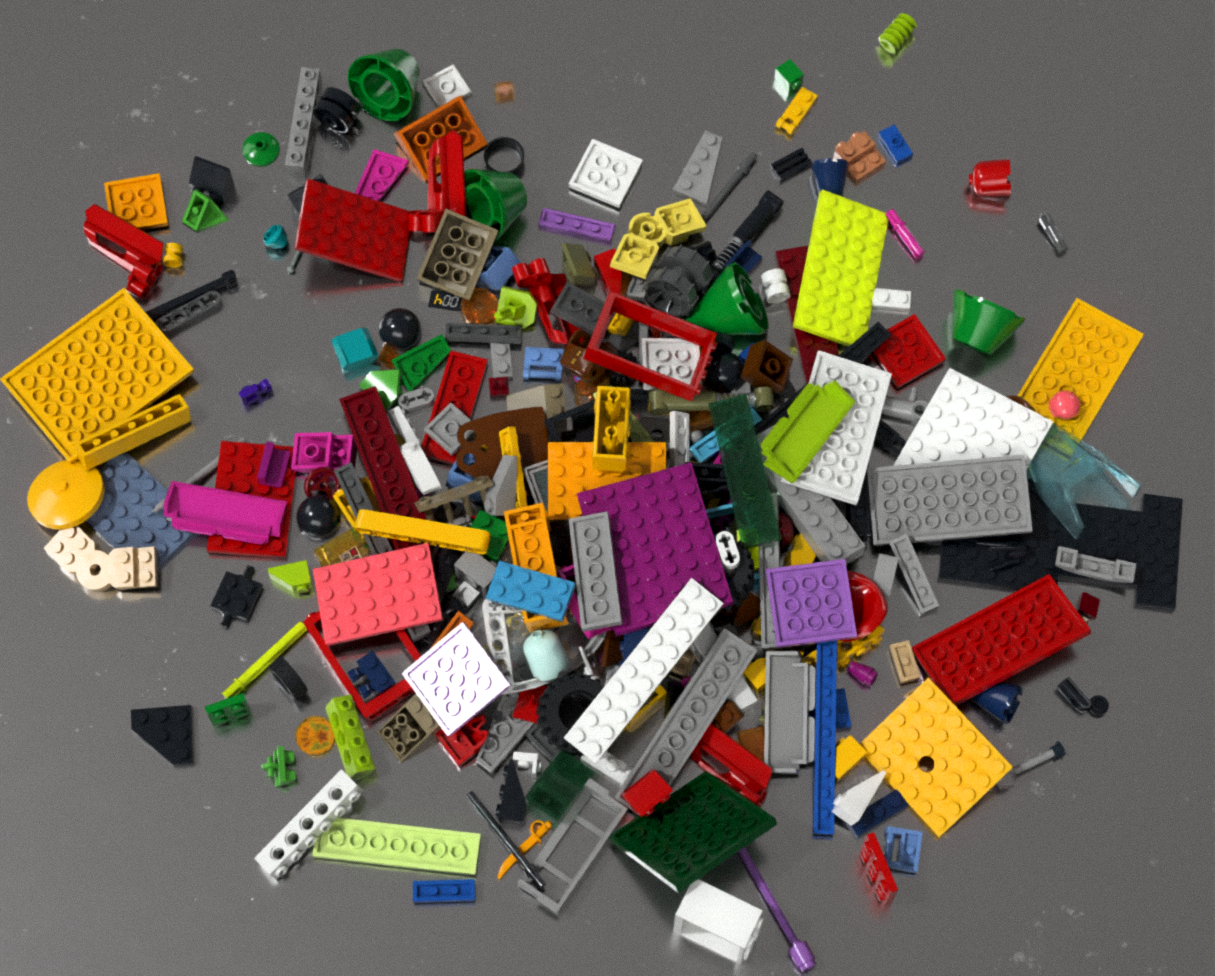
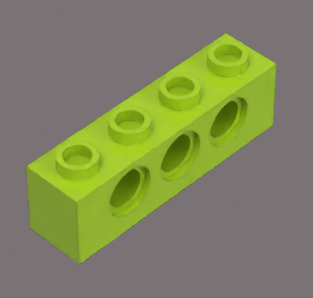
[325,695,375,780]

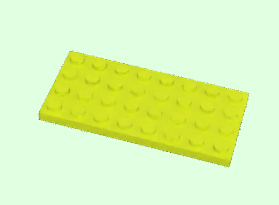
[793,189,889,347]

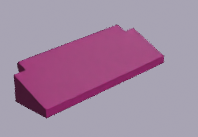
[164,481,287,545]

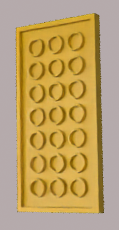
[1017,298,1144,457]

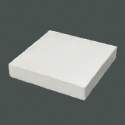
[422,64,472,107]

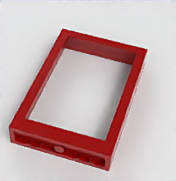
[583,291,718,402]
[303,611,421,722]

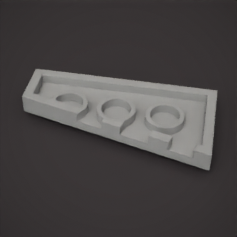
[673,130,722,207]

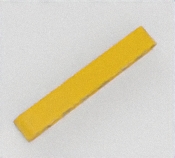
[354,509,491,554]

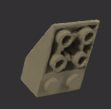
[377,694,442,762]

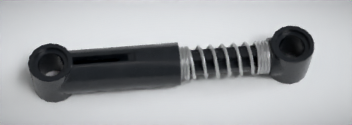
[708,190,784,288]

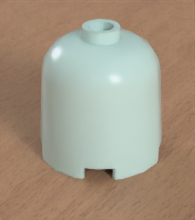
[523,630,571,681]

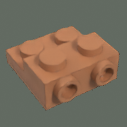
[834,131,886,183]

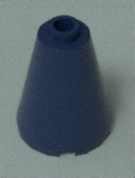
[811,158,849,196]
[970,682,1023,724]

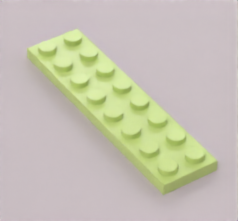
[312,818,481,876]

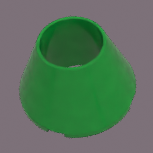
[348,49,420,121]
[464,169,527,240]
[952,289,1026,355]

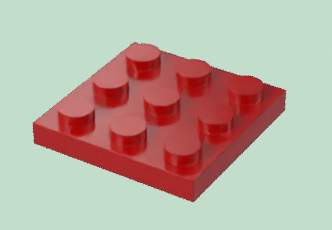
[873,314,946,389]
[859,832,898,906]

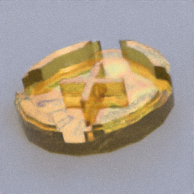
[295,716,335,756]

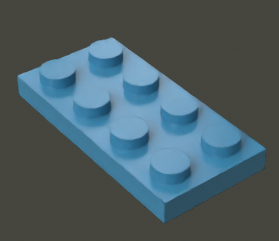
[486,561,576,622]

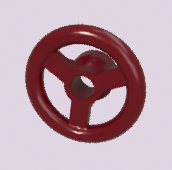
[304,466,341,500]

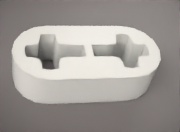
[716,531,740,569]

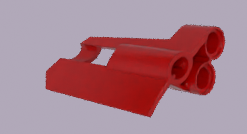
[408,130,467,232]
[84,204,164,300]
[691,723,773,807]

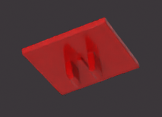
[512,680,548,724]

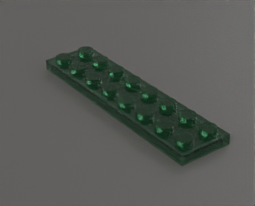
[709,394,782,549]

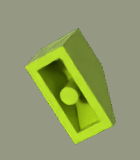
[268,560,313,593]

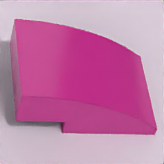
[291,432,357,476]

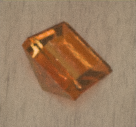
[494,81,514,98]
[377,344,399,370]

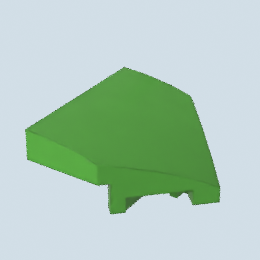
[359,369,403,411]

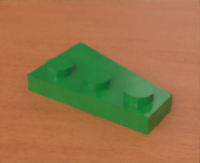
[391,334,451,392]

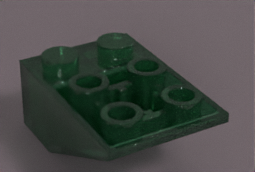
[525,751,595,823]

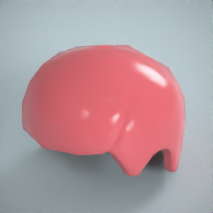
[1049,390,1081,420]

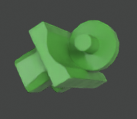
[262,746,296,787]

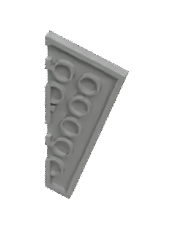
[476,647,560,774]

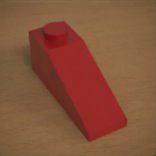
[594,248,622,295]

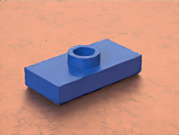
[878,124,913,164]

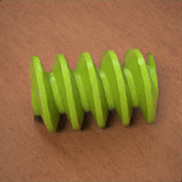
[879,13,917,54]

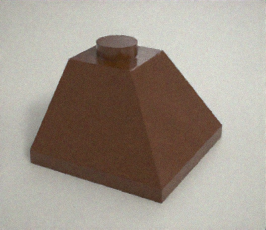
[710,591,760,627]
[601,629,624,678]

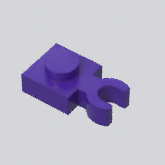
[238,378,272,406]

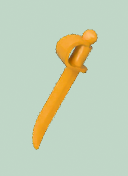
[498,820,552,879]

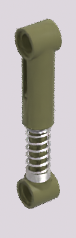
[649,387,775,415]

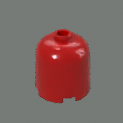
[969,159,1011,197]

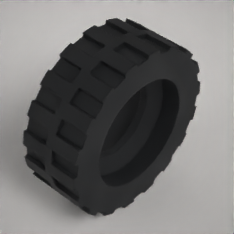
[268,656,308,701]

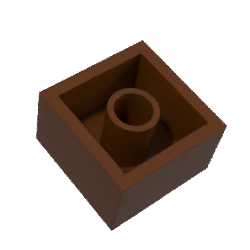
[740,340,793,395]

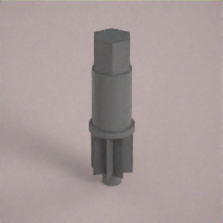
[1038,212,1069,254]

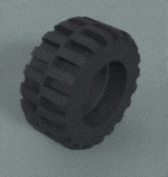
[714,533,755,613]
[536,673,605,753]

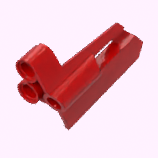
[512,258,583,345]

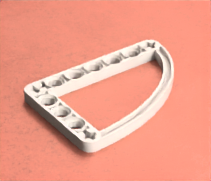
[482,599,607,695]

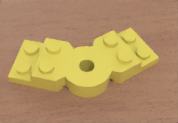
[610,198,707,279]

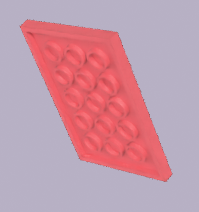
[313,543,443,646]

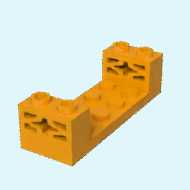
[504,503,569,633]

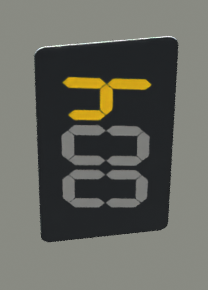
[428,290,464,311]

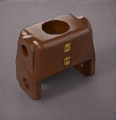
[560,329,618,383]

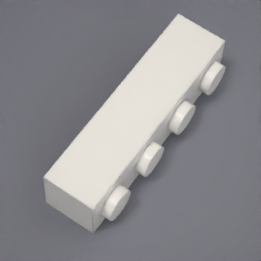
[388,406,422,447]

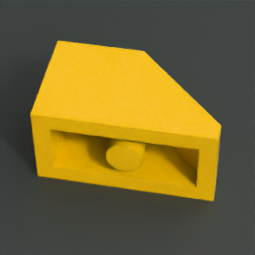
[835,735,867,784]

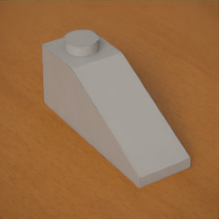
[484,455,517,516]

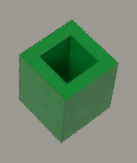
[775,59,804,93]

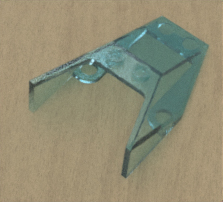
[1027,418,1142,539]

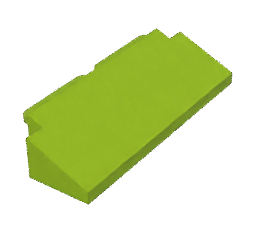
[761,380,856,483]

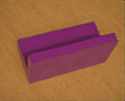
[257,441,290,488]

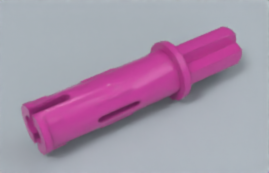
[886,209,925,259]

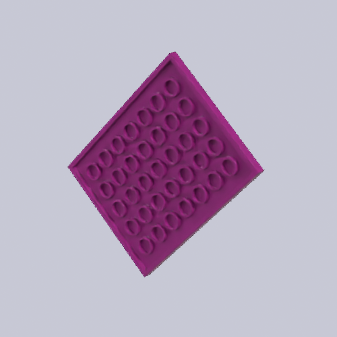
[577,462,733,636]

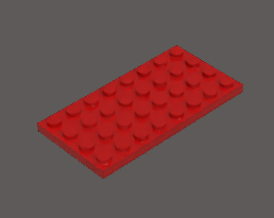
[911,574,1091,706]

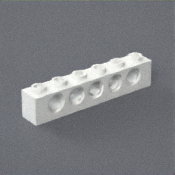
[254,769,363,880]

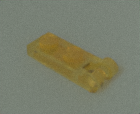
[313,527,368,567]

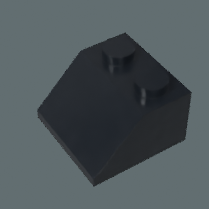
[189,156,234,204]

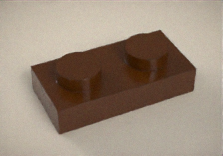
[711,700,745,734]

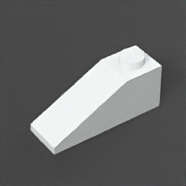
[399,441,441,495]
[831,770,886,826]

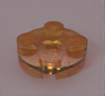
[461,288,499,324]

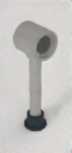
[996,741,1066,790]

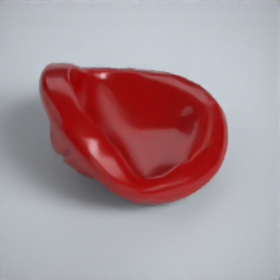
[840,571,888,642]

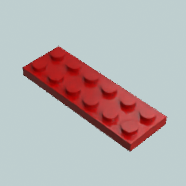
[421,351,488,465]

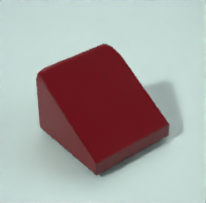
[1077,592,1100,618]

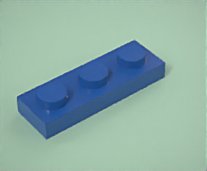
[413,879,475,903]

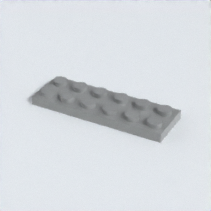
[569,511,623,632]

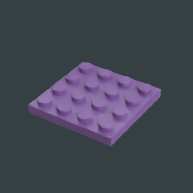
[766,559,857,648]

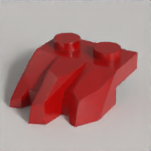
[435,714,488,766]

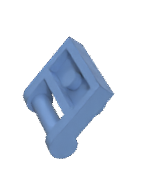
[523,347,564,382]
[884,826,923,873]

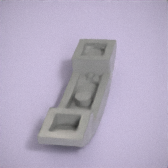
[1055,546,1136,583]

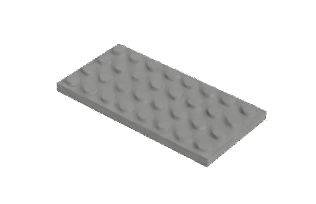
[867,454,1033,546]

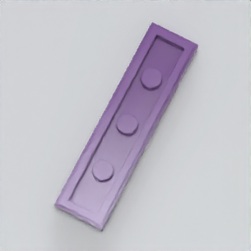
[538,208,616,243]

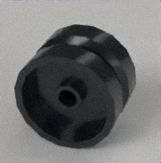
[313,87,361,133]

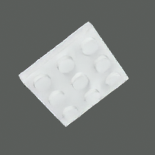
[569,139,643,208]
[641,338,702,390]

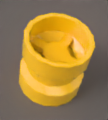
[163,243,183,268]

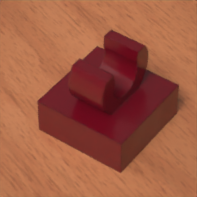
[488,376,509,399]

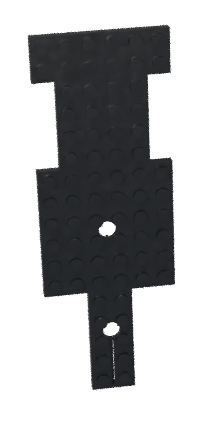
[846,478,1183,611]

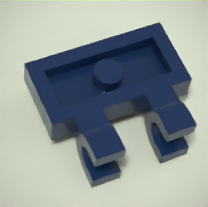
[347,651,396,699]

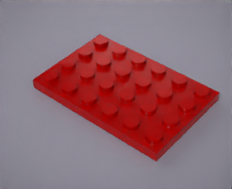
[294,179,410,282]
[207,441,296,559]

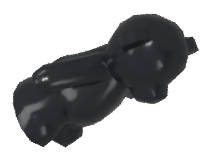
[423,593,468,645]

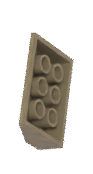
[417,209,499,301]

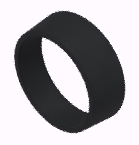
[484,137,524,174]

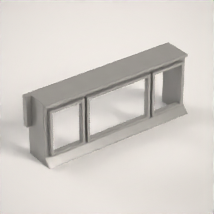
[518,778,628,914]

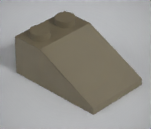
[506,383,567,428]

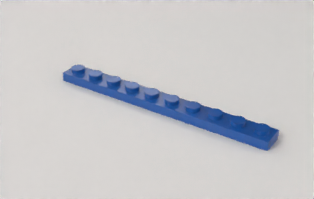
[814,641,837,835]

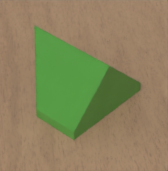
[182,189,229,231]

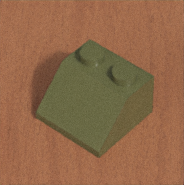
[561,243,598,290]

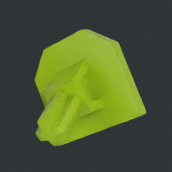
[494,286,538,329]

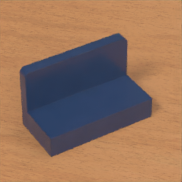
[724,240,763,275]

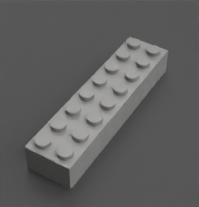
[742,424,865,565]

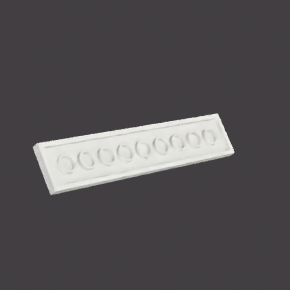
[564,578,724,764]

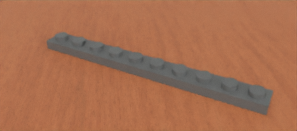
[334,462,432,642]

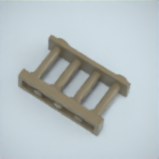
[414,475,505,528]

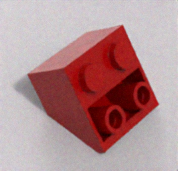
[621,769,673,817]

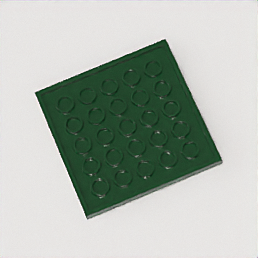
[609,771,777,893]

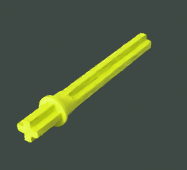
[221,622,307,699]

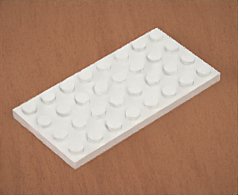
[781,350,892,505]

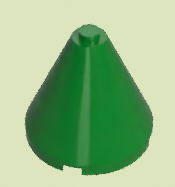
[686,262,769,335]

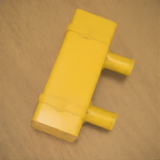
[591,386,631,472]

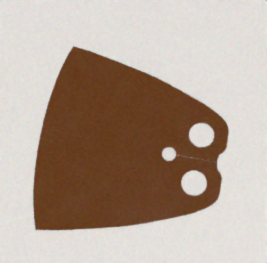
[456,407,548,497]

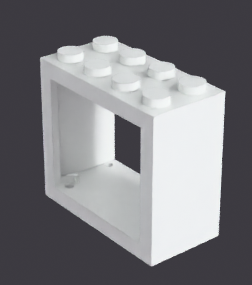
[673,879,764,964]

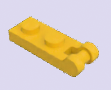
[775,87,818,135]

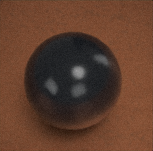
[378,308,421,351]
[705,352,744,395]
[296,495,341,539]

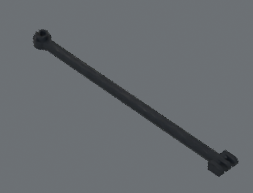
[145,270,237,319]

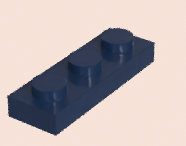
[847,789,909,838]

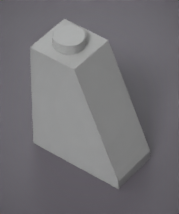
[872,553,899,604]

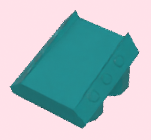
[331,328,379,371]

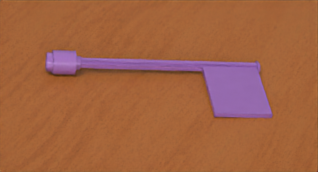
[732,847,817,972]

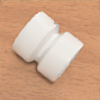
[761,269,790,304]

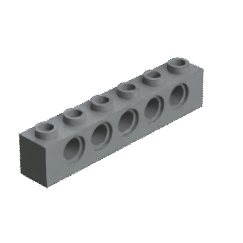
[285,67,322,177]

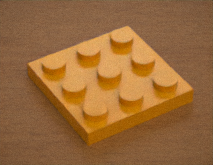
[104,173,168,230]

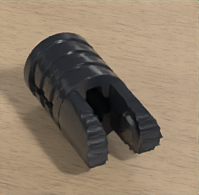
[1056,676,1092,713]

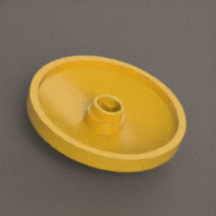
[27,459,105,529]

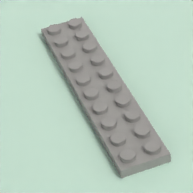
[613,628,758,811]

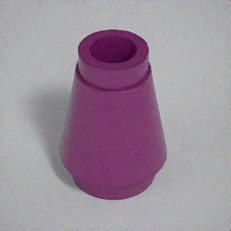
[847,661,878,686]

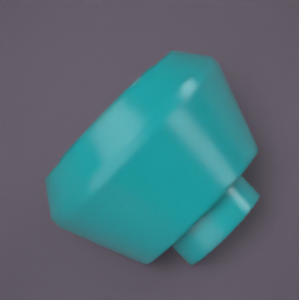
[263,225,288,249]

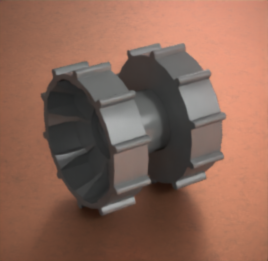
[642,244,715,317]

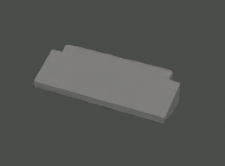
[764,651,816,775]

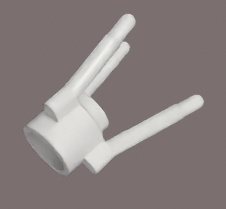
[569,646,601,680]

